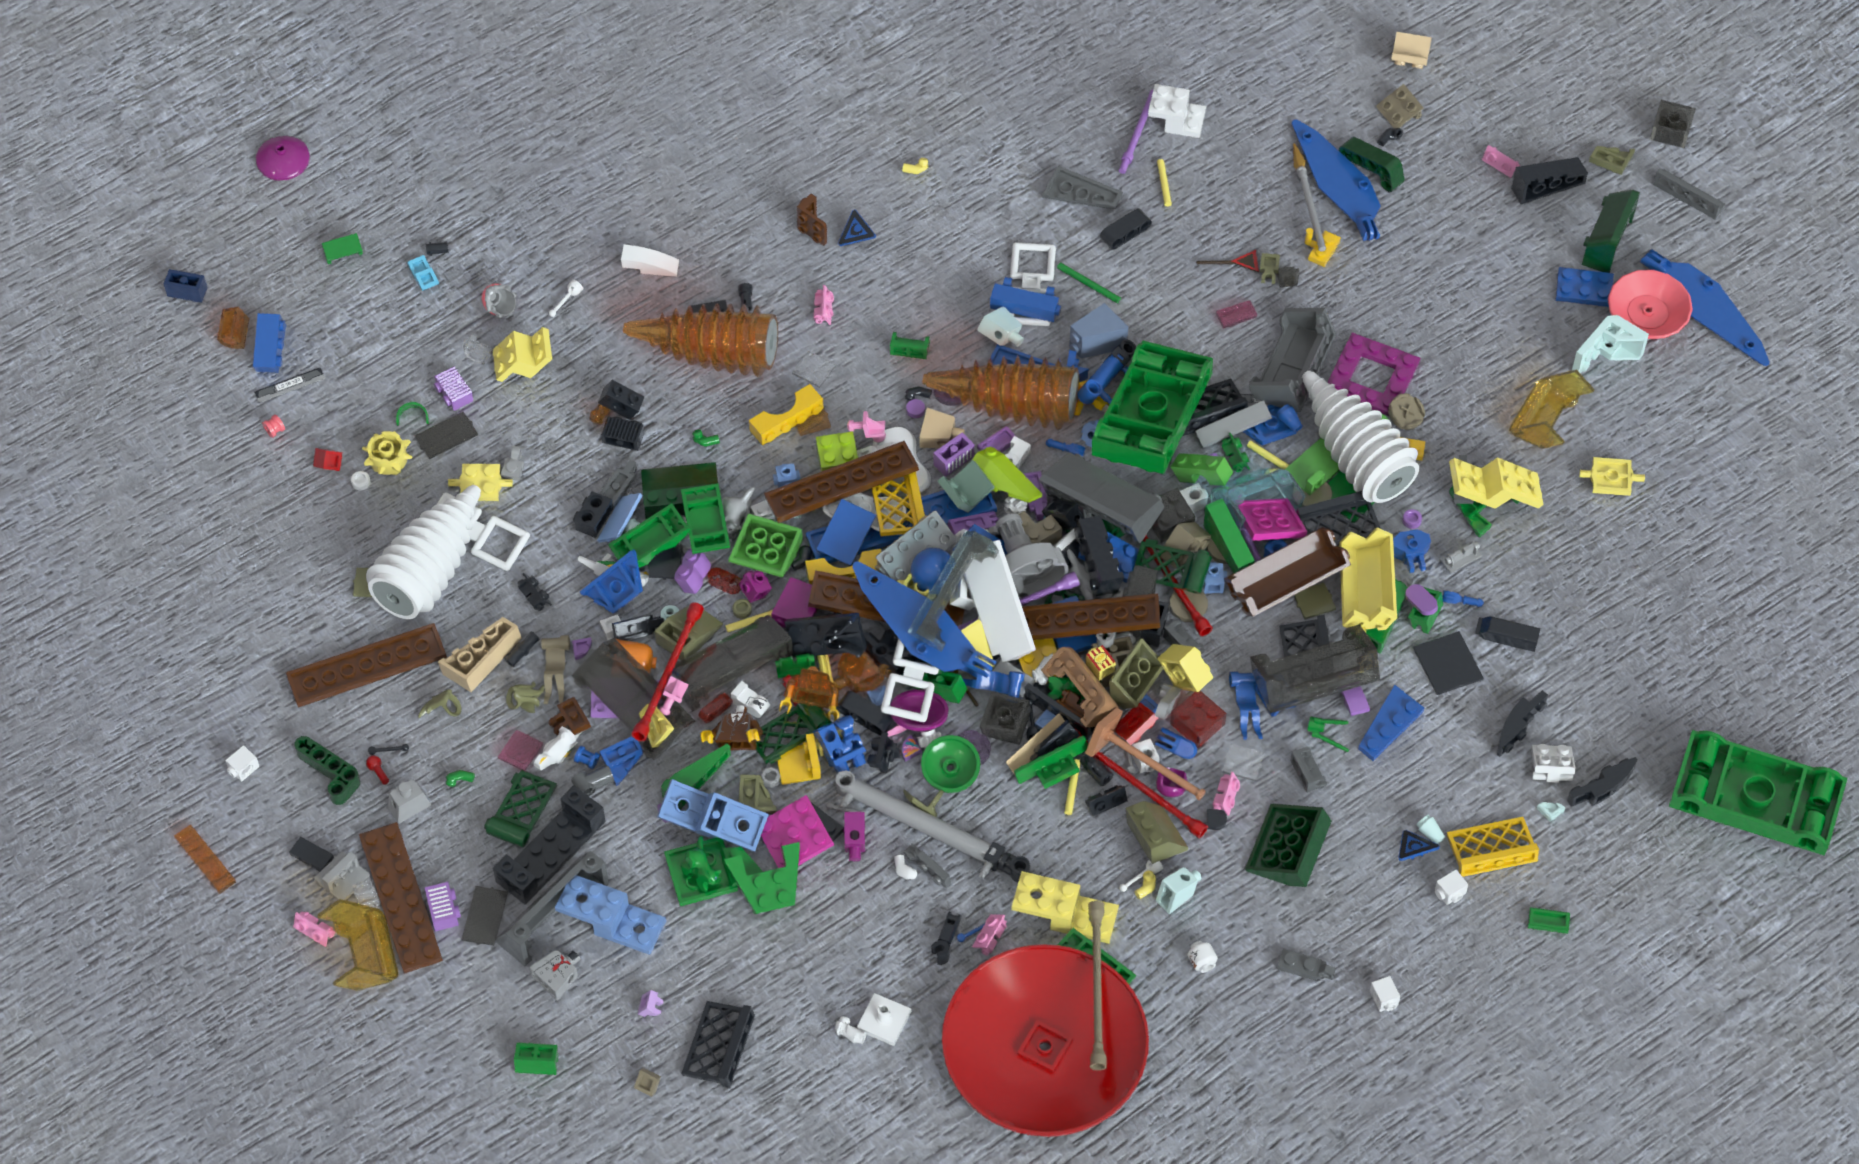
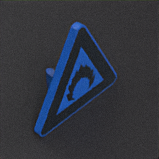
[838,209,876,246]
[1398,830,1440,861]

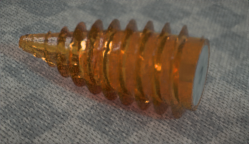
[623,303,778,377]
[922,356,1079,430]

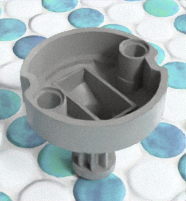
[996,514,1068,600]

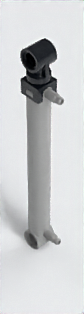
[835,770,1030,882]

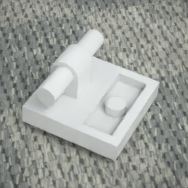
[1531,744,1575,783]

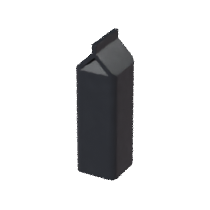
[1475,616,1541,652]

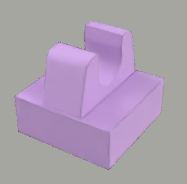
[638,990,663,1017]

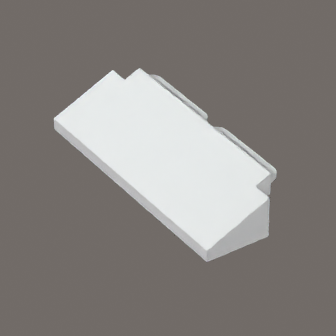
[963,540,1036,662]

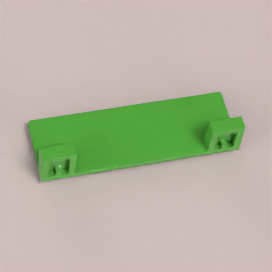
[1283,414,1388,495]

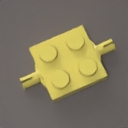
[1579,457,1645,496]
[448,464,513,501]

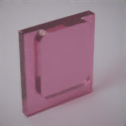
[498,730,543,771]

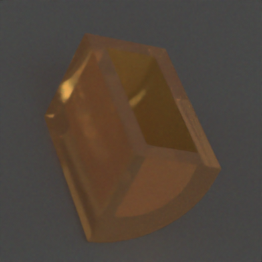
[217,306,249,349]

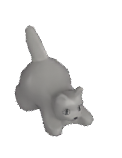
[721,487,755,539]
[1067,549,1095,600]

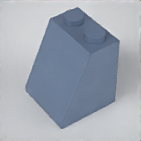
[1069,303,1128,359]

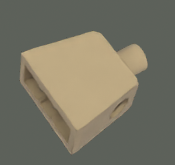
[919,408,965,448]

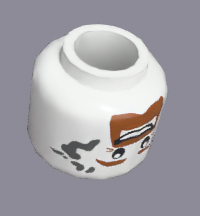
[1187,941,1218,973]

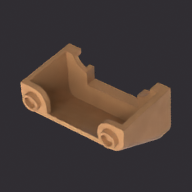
[1041,647,1120,727]

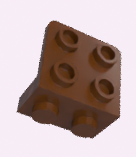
[797,193,827,246]

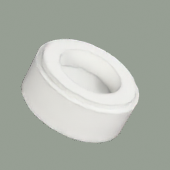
[351,471,370,490]

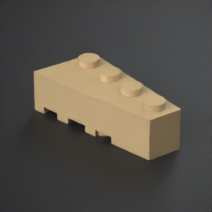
[438,617,522,692]

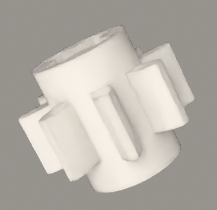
[1004,497,1027,514]
[917,729,942,749]

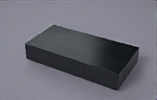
[289,836,334,872]

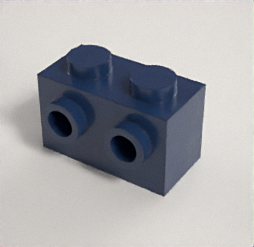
[163,269,208,303]

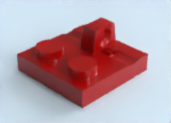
[1114,703,1159,745]

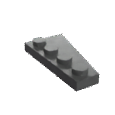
[1042,166,1123,210]

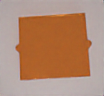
[796,408,831,436]

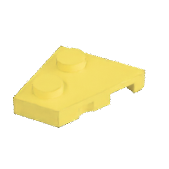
[639,704,674,748]

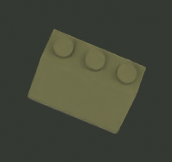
[1109,638,1163,709]
[1125,801,1188,864]

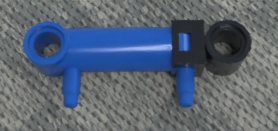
[1077,339,1136,405]

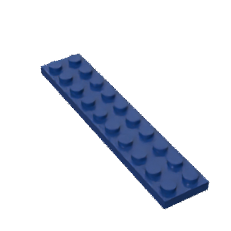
[805,490,997,564]

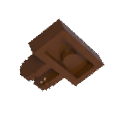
[549,697,591,736]

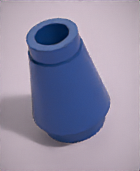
[1277,404,1303,433]

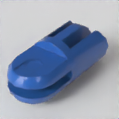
[1154,727,1197,759]

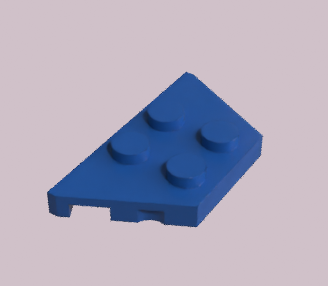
[1242,405,1297,446]
[580,550,643,613]

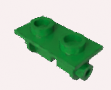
[1221,433,1250,472]
[775,653,816,678]

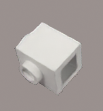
[1435,870,1468,905]

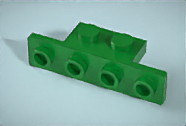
[1014,736,1088,789]

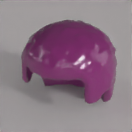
[1156,768,1187,798]

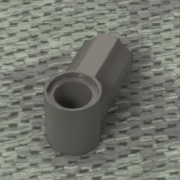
[571,765,614,796]

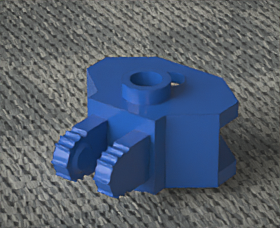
[1393,529,1431,573]

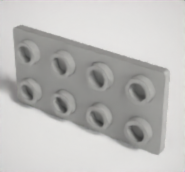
[876,511,957,581]

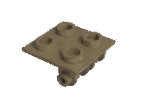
[1376,84,1424,128]

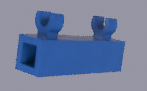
[990,277,1061,322]

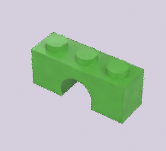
[1171,453,1233,486]

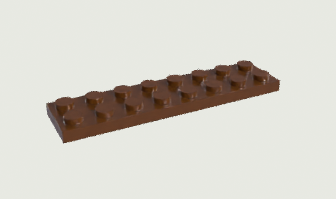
[764,440,919,523]
[808,570,965,626]
[1022,593,1160,640]
[286,623,447,708]
[359,822,443,974]

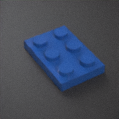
[1556,267,1614,307]
[1078,532,1139,583]

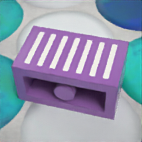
[933,432,974,477]
[425,882,461,931]

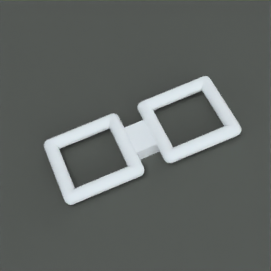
[1010,242,1056,326]
[436,493,530,571]
[881,638,939,722]

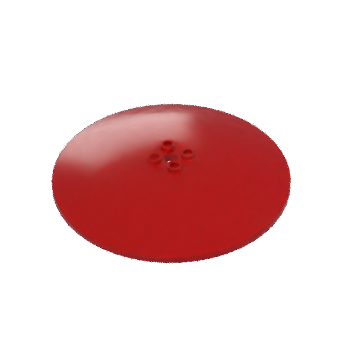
[942,944,1149,1137]

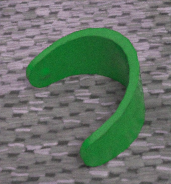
[396,402,429,426]

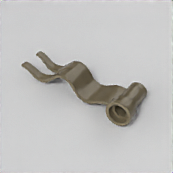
[541,635,570,704]

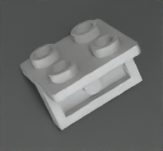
[314,851,370,903]

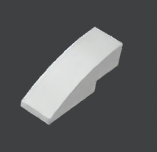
[621,244,679,277]

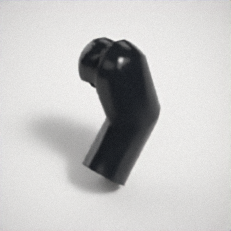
[1377,128,1403,146]
[905,386,932,401]
[791,545,812,571]

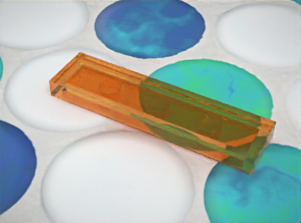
[174,824,236,894]

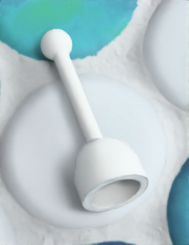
[549,280,583,317]
[1119,860,1163,892]

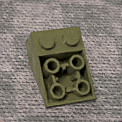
[655,606,723,664]

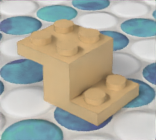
[1391,32,1432,68]

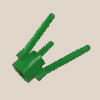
[1308,716,1349,752]

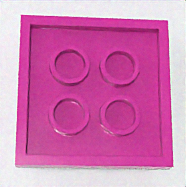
[1234,498,1307,541]
[761,795,835,868]

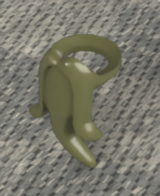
[506,681,545,710]
[418,689,462,718]
[903,789,944,817]

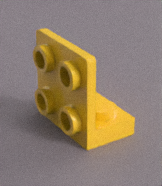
[777,733,821,785]

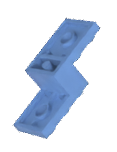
[657,779,769,852]
[555,875,666,955]

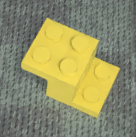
[493,327,552,382]

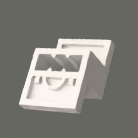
[1148,84,1206,138]

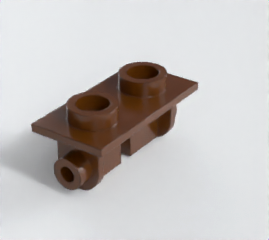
[1056,689,1085,718]

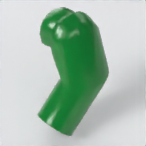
[692,429,720,447]
[445,770,475,787]

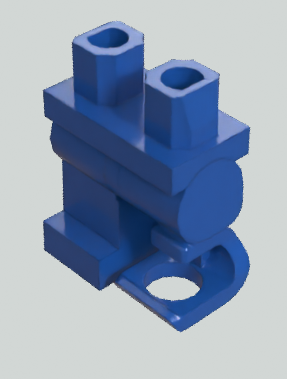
[812,715,866,773]

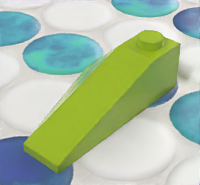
[972,446,1042,503]

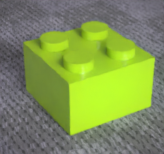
[816,431,858,472]

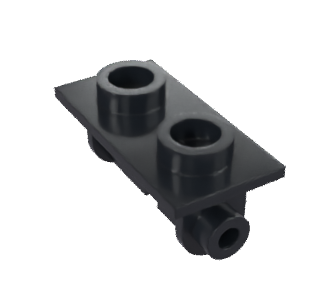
[517,573,552,611]
[1085,785,1128,817]

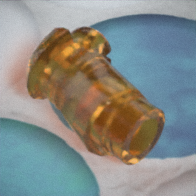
[589,404,611,424]

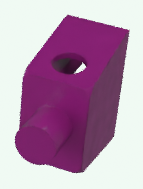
[845,812,865,862]

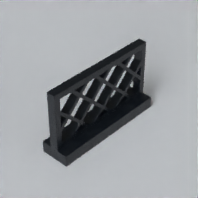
[1182,378,1248,436]
[1296,491,1381,546]
[1279,614,1338,695]
[681,1001,755,1088]

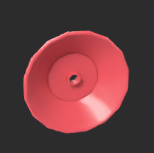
[1608,270,1693,339]

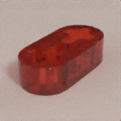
[708,567,741,595]
[698,693,733,724]

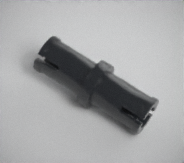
[505,631,540,667]

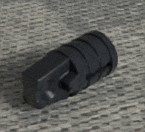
[1080,753,1114,786]

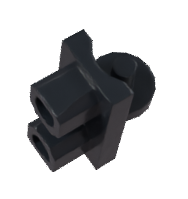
[867,732,901,773]

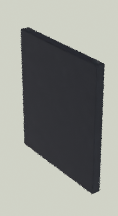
[1413,631,1484,695]

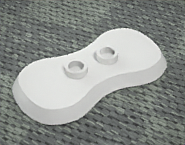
[873,427,931,497]
[823,492,906,532]

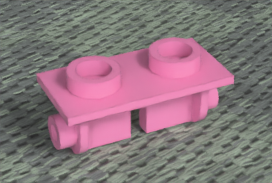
[1482,145,1521,178]
[814,285,834,325]
[1212,772,1240,816]
[293,911,335,947]
[972,914,1007,956]

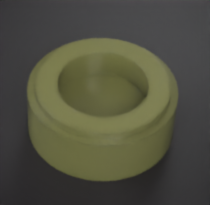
[732,599,752,619]

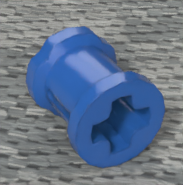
[574,746,600,770]

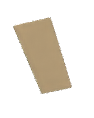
[1006,714,1064,777]

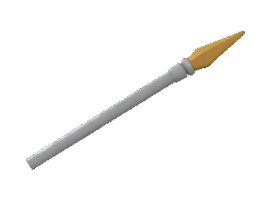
[1293,143,1326,252]

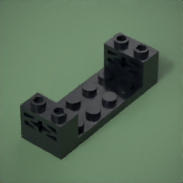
[493,785,606,905]

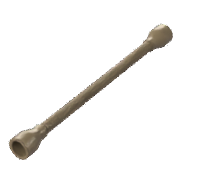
[1088,901,1107,1070]

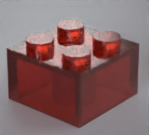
[1170,691,1227,748]

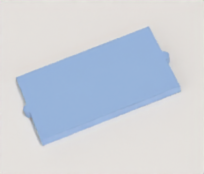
[597,493,643,543]

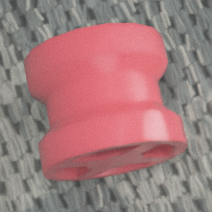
[262,414,285,438]

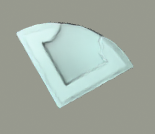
[1536,802,1565,822]

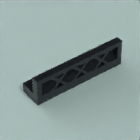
[1025,682,1096,740]

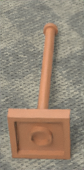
[1085,707,1206,801]

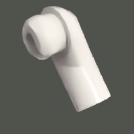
[894,855,917,880]

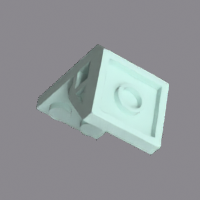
[1571,315,1649,377]

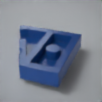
[599,736,644,786]

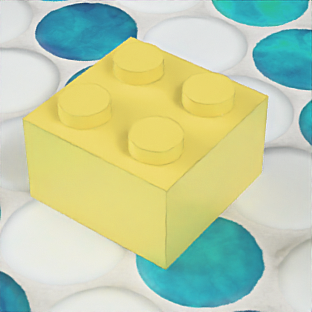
[1157,644,1214,692]

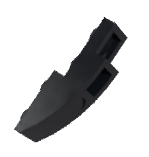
[1497,690,1548,757]
[1567,757,1637,807]

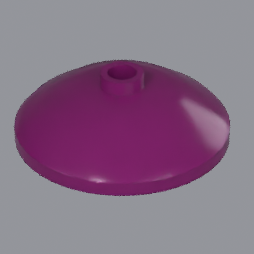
[256,136,310,181]
[890,690,949,732]

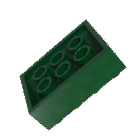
[641,462,718,519]
[1245,803,1332,887]

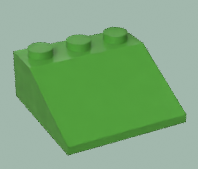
[728,513,803,578]

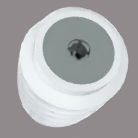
[1302,370,1419,503]
[366,485,481,619]

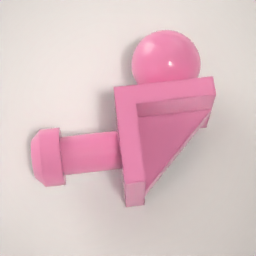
[847,411,886,443]
[659,676,688,716]

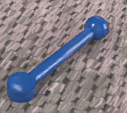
[957,924,985,942]

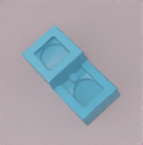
[407,255,439,291]

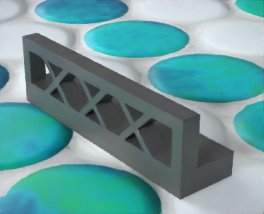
[1653,168,1725,220]

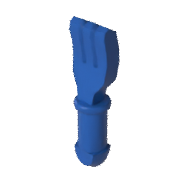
[1045,439,1085,456]
[1443,590,1484,607]

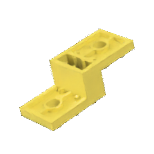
[1449,458,1544,509]
[1012,871,1119,944]

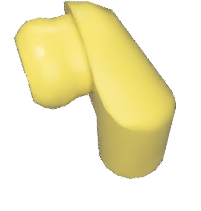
[902,158,929,174]
[1134,870,1156,900]

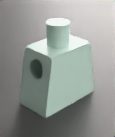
[977,306,1024,347]
[1156,868,1202,914]

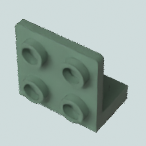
[938,460,995,513]

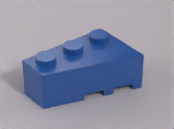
[253,313,286,373]

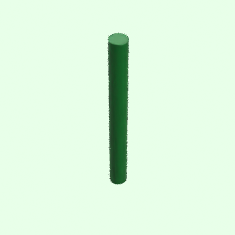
[1057,262,1121,304]

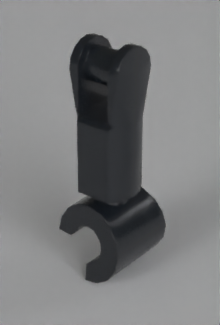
[931,911,962,965]

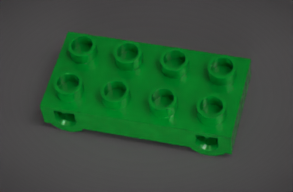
[1092,340,1213,474]
[1669,730,1848,856]

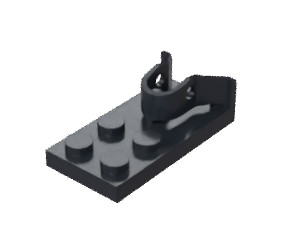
[785,613,867,658]

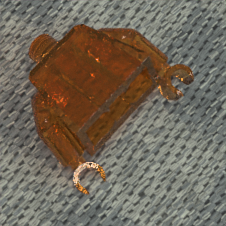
[833,652,892,693]

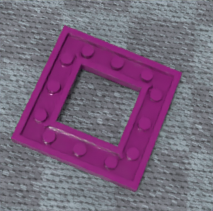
[1327,333,1421,417]

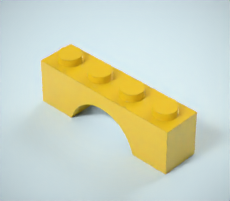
[748,384,824,446]
[805,549,881,585]

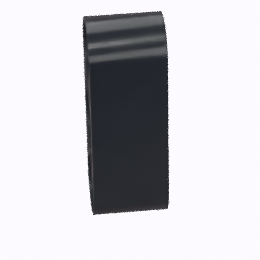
[1100,208,1152,250]
[836,691,894,736]

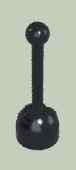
[1026,699,1041,741]

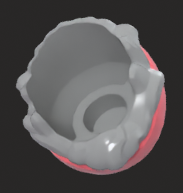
[482,283,516,318]

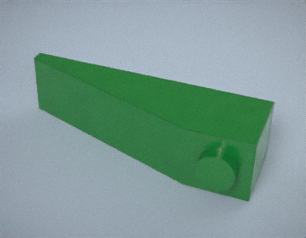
[887,670,968,704]
[661,744,731,810]

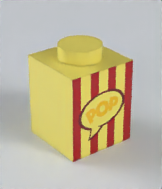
[1086,645,1116,681]

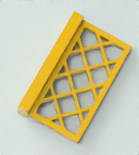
[871,472,925,536]
[1447,817,1539,877]

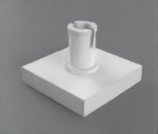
[857,993,911,1046]

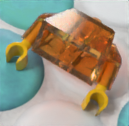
[779,666,839,721]

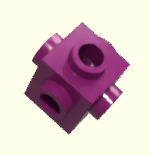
[739,570,772,603]

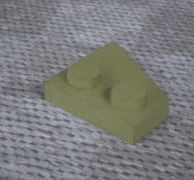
[1589,146,1635,175]
[739,774,777,814]

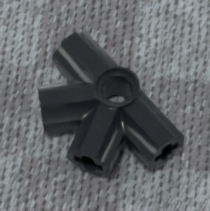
[864,629,911,675]

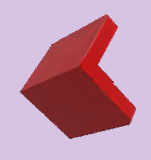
[313,448,343,471]

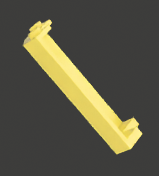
[1339,528,1397,633]

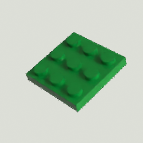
[664,837,738,907]

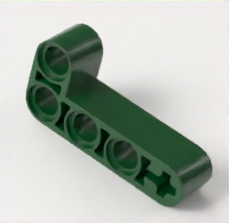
[1339,137,1405,193]
[294,736,361,805]

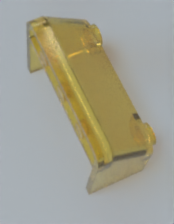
[1509,369,1595,449]
[317,899,398,991]

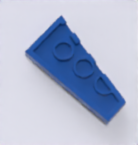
[1358,685,1425,761]

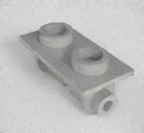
[1440,541,1482,573]

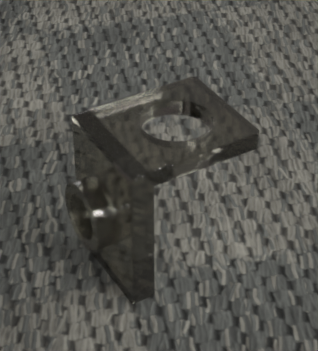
[1276,267,1299,288]

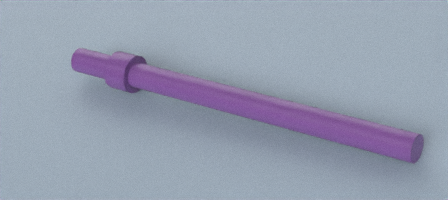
[1119,90,1153,174]

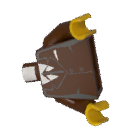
[700,705,763,751]

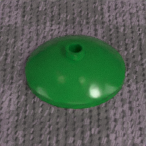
[921,735,980,793]

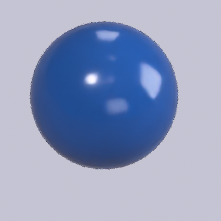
[910,548,957,594]

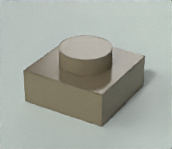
[634,1068,661,1097]

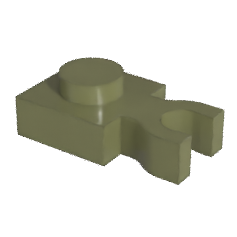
[1260,253,1280,284]

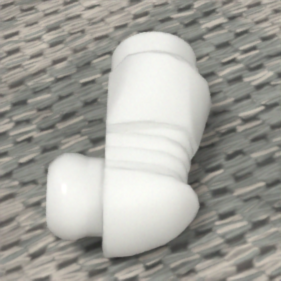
[1032,654,1053,685]
[835,1016,866,1044]

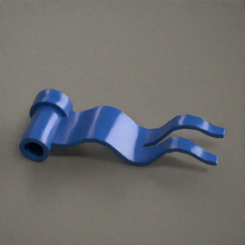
[959,668,1025,701]
[1229,671,1263,740]

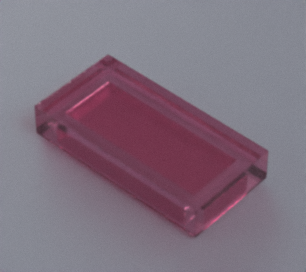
[1216,300,1257,329]

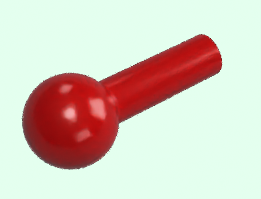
[366,755,389,785]

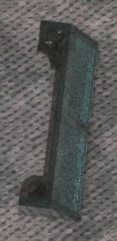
[907,531,999,652]

